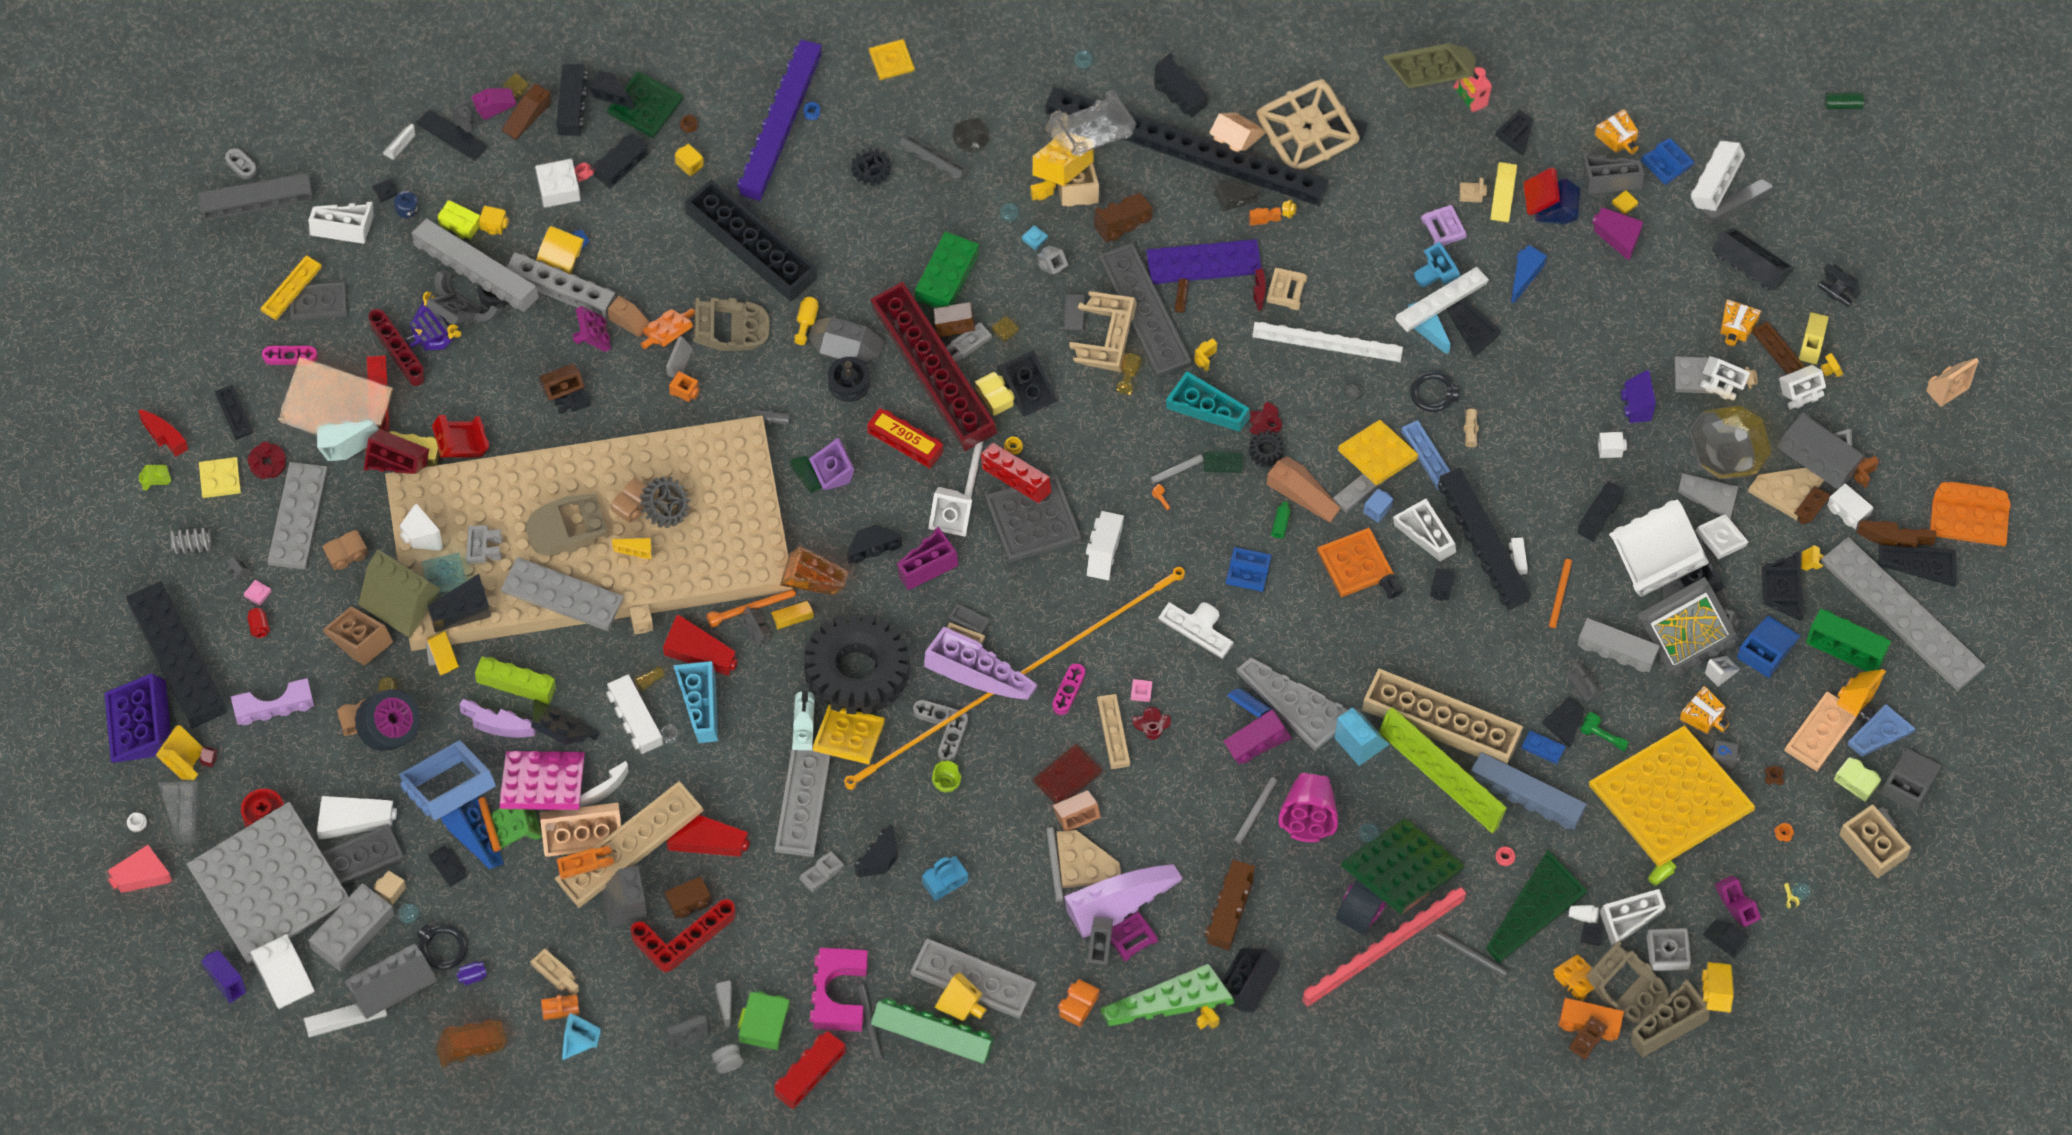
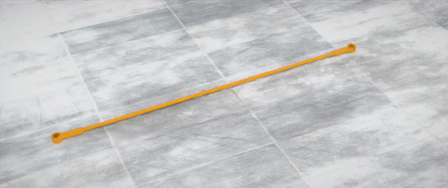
[844,567,1185,790]

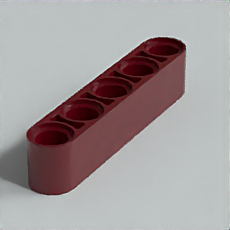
[368,309,425,386]

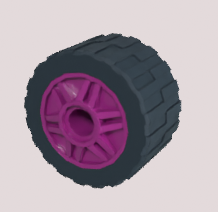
[355,689,421,751]
[1335,879,1386,935]

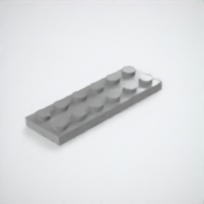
[267,462,328,569]
[501,557,624,631]
[775,744,831,857]
[910,938,1036,1019]

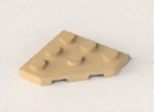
[1748,468,1825,520]
[1057,830,1121,888]

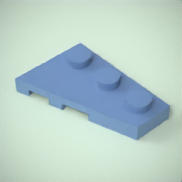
[1847,704,1915,757]

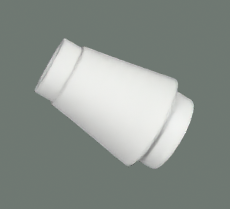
[1569,905,1599,923]

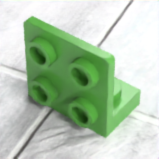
[491,808,542,849]

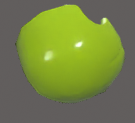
[932,761,962,793]

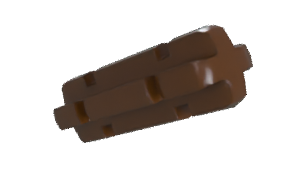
[1175,278,1189,313]

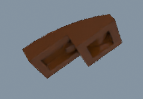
[1568,1016,1608,1060]

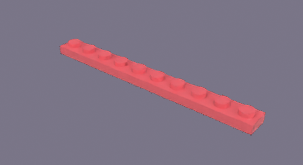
[1303,887,1466,1007]

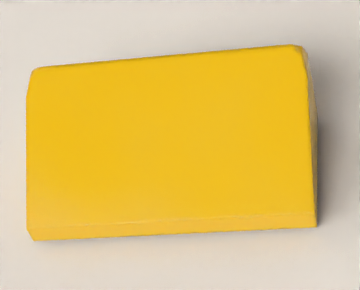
[771,601,814,630]
[427,631,459,675]

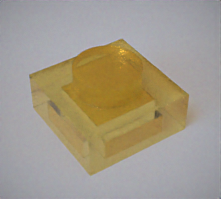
[503,73,529,99]
[992,316,1018,342]

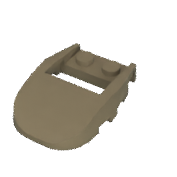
[693,298,769,351]
[526,494,609,556]
[1585,941,1669,1024]

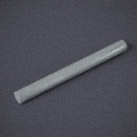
[1234,777,1277,844]
[1046,827,1064,902]

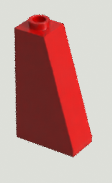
[663,615,738,676]
[667,815,750,857]

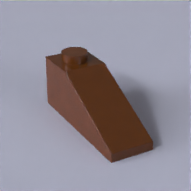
[502,83,552,140]

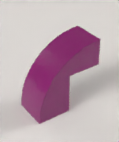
[1715,876,1761,927]

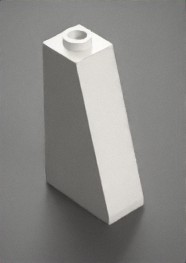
[317,796,397,840]

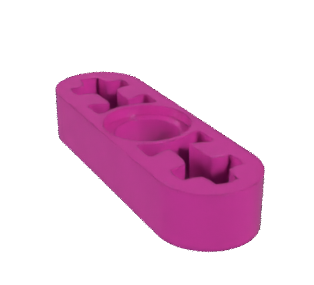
[262,346,318,365]
[1053,664,1085,715]

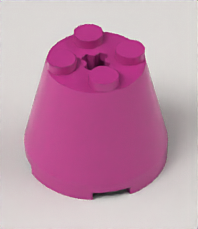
[1279,773,1338,842]

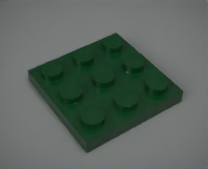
[607,71,684,139]

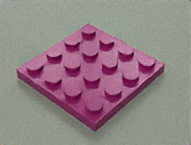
[500,751,585,810]

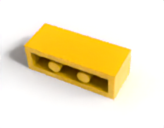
[1702,962,1733,1012]

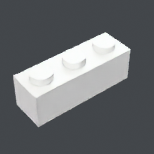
[1509,538,1528,575]

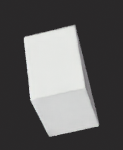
[1705,656,1740,687]

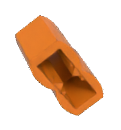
[1058,979,1100,1027]

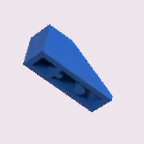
[1511,245,1547,303]

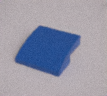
[1641,138,1695,185]
[1226,547,1272,592]
[1228,688,1272,718]

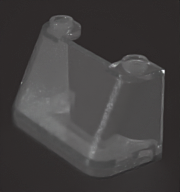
[1046,90,1136,156]

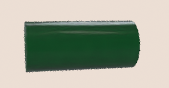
[1825,93,1864,110]

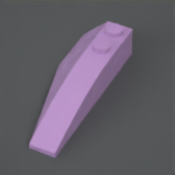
[924,627,1037,700]
[1064,864,1182,938]

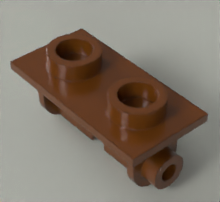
[1794,486,1831,525]

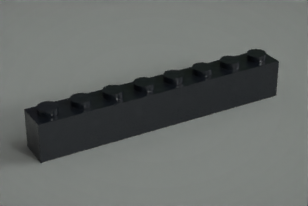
[1438,467,1531,610]

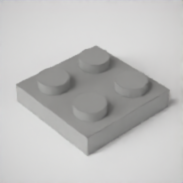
[1674,356,1713,394]

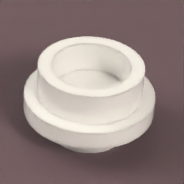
[127,813,147,832]

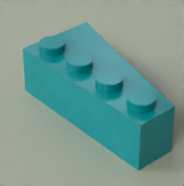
[1166,371,1250,432]

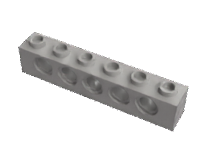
[506,253,616,319]

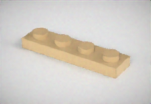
[1097,694,1130,769]

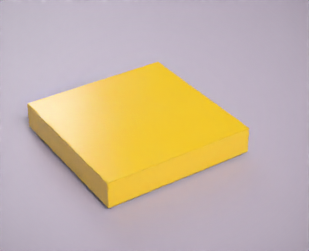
[869,39,914,80]

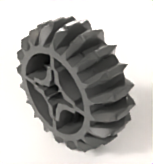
[639,476,691,528]

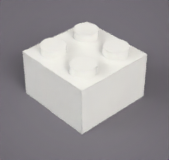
[535,159,580,208]

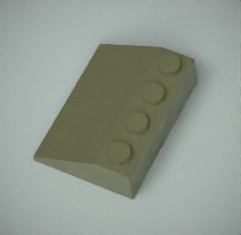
[1384,43,1476,88]
[358,549,441,638]

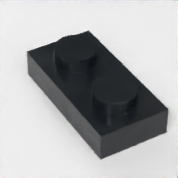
[428,845,467,887]

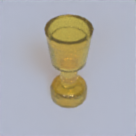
[1116,354,1142,395]

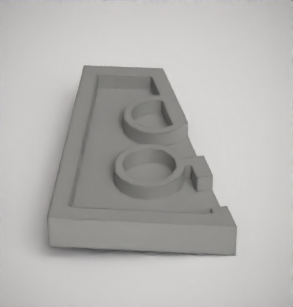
[1678,473,1738,519]

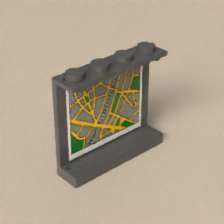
[1637,577,1740,677]

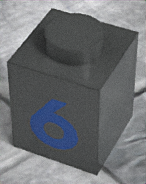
[1712,740,1741,770]

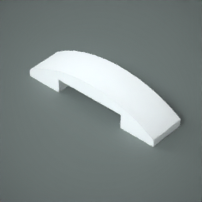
[580,761,629,807]

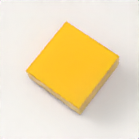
[1612,190,1639,215]

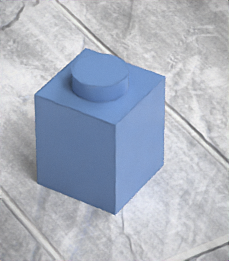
[1363,489,1393,523]

